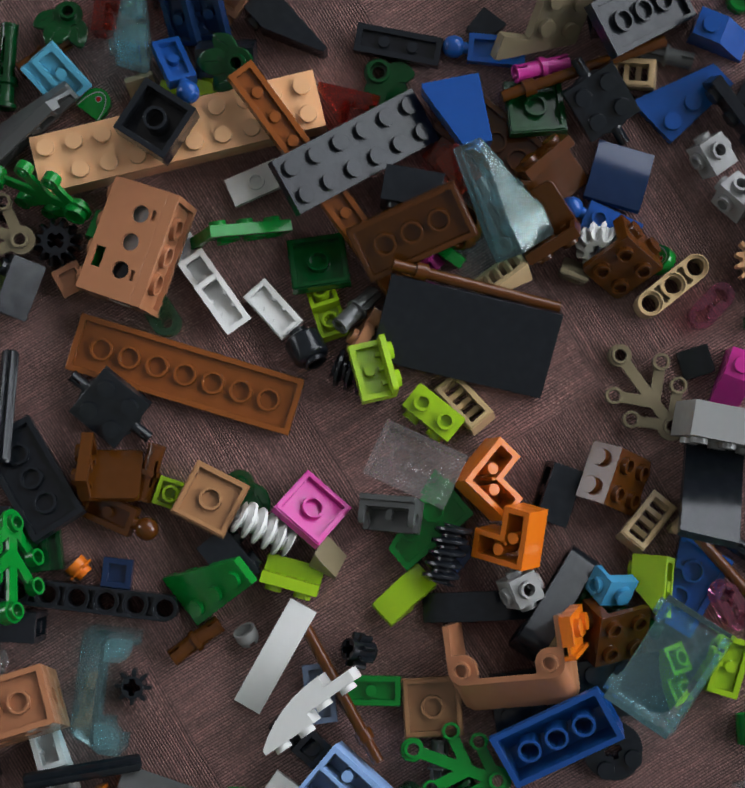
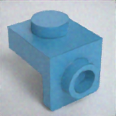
[585,565,639,606]

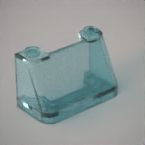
[603,594,736,739]
[70,624,144,757]

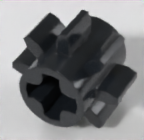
[341,632,378,670]
[114,667,153,706]

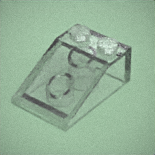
[362,419,468,510]

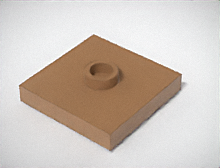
[170,460,250,540]
[401,675,464,739]

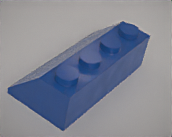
[489,686,625,788]

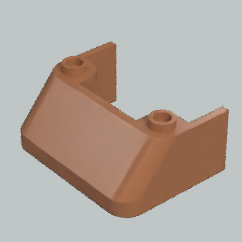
[442,611,580,710]

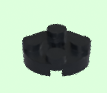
[584,722,643,781]

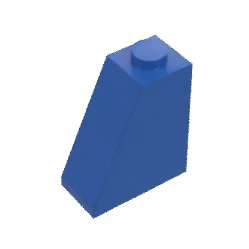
[420,72,493,155]

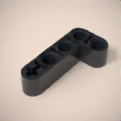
[508,545,598,662]

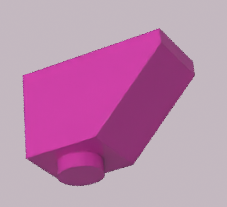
[708,346,745,407]

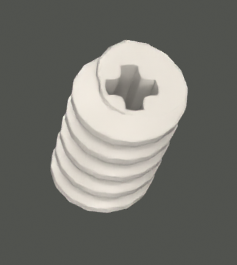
[230,501,297,557]

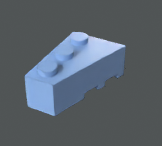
[298,741,393,788]

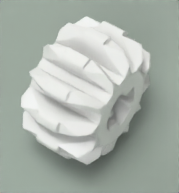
[575,220,617,264]

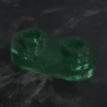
[143,295,182,338]

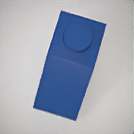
[686,6,745,63]

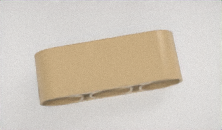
[633,253,709,319]

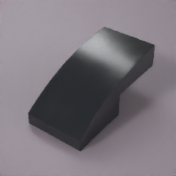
[268,711,332,770]

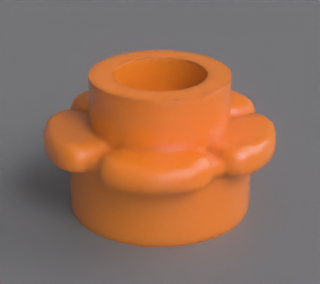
[65,554,92,581]

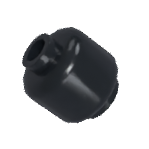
[285,326,328,371]

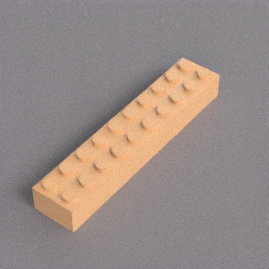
[29,69,327,195]

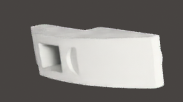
[263,666,362,756]

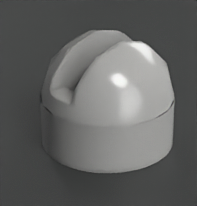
[233,622,259,648]

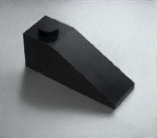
[244,0,328,59]

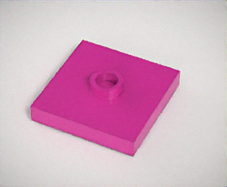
[271,470,352,550]

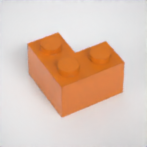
[451,437,523,521]
[471,502,549,571]

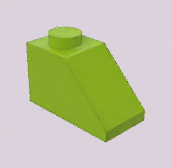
[627,553,675,618]

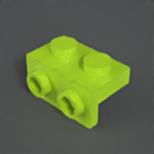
[347,334,402,405]
[401,383,465,444]
[259,553,324,601]
[699,632,745,700]

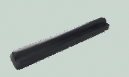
[0,349,19,463]
[22,754,142,788]

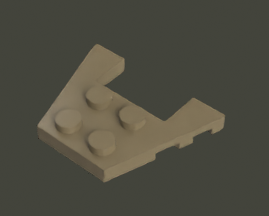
[490,0,593,61]

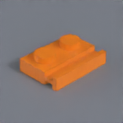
[558,604,590,662]

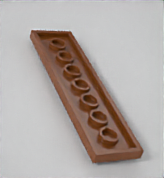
[65,313,305,436]

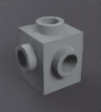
[686,131,739,179]
[710,170,745,224]
[495,569,545,612]

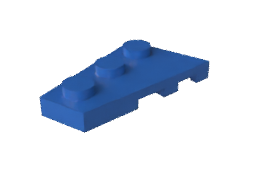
[635,63,733,145]
[662,536,734,638]

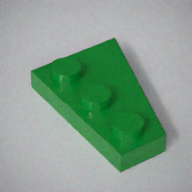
[190,215,293,250]
[388,470,474,571]
[162,556,258,626]

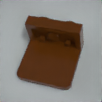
[512,133,588,199]
[503,180,582,266]
[583,215,663,299]
[71,432,144,502]
[575,440,651,516]
[582,597,652,668]

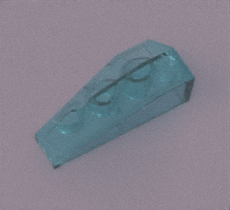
[109,0,153,73]
[453,137,554,263]

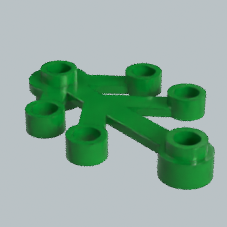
[0,159,92,224]
[0,509,45,626]
[399,722,511,788]

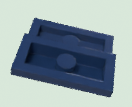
[159,0,232,46]
[582,139,655,214]

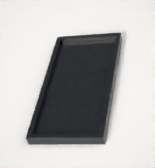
[374,272,563,398]

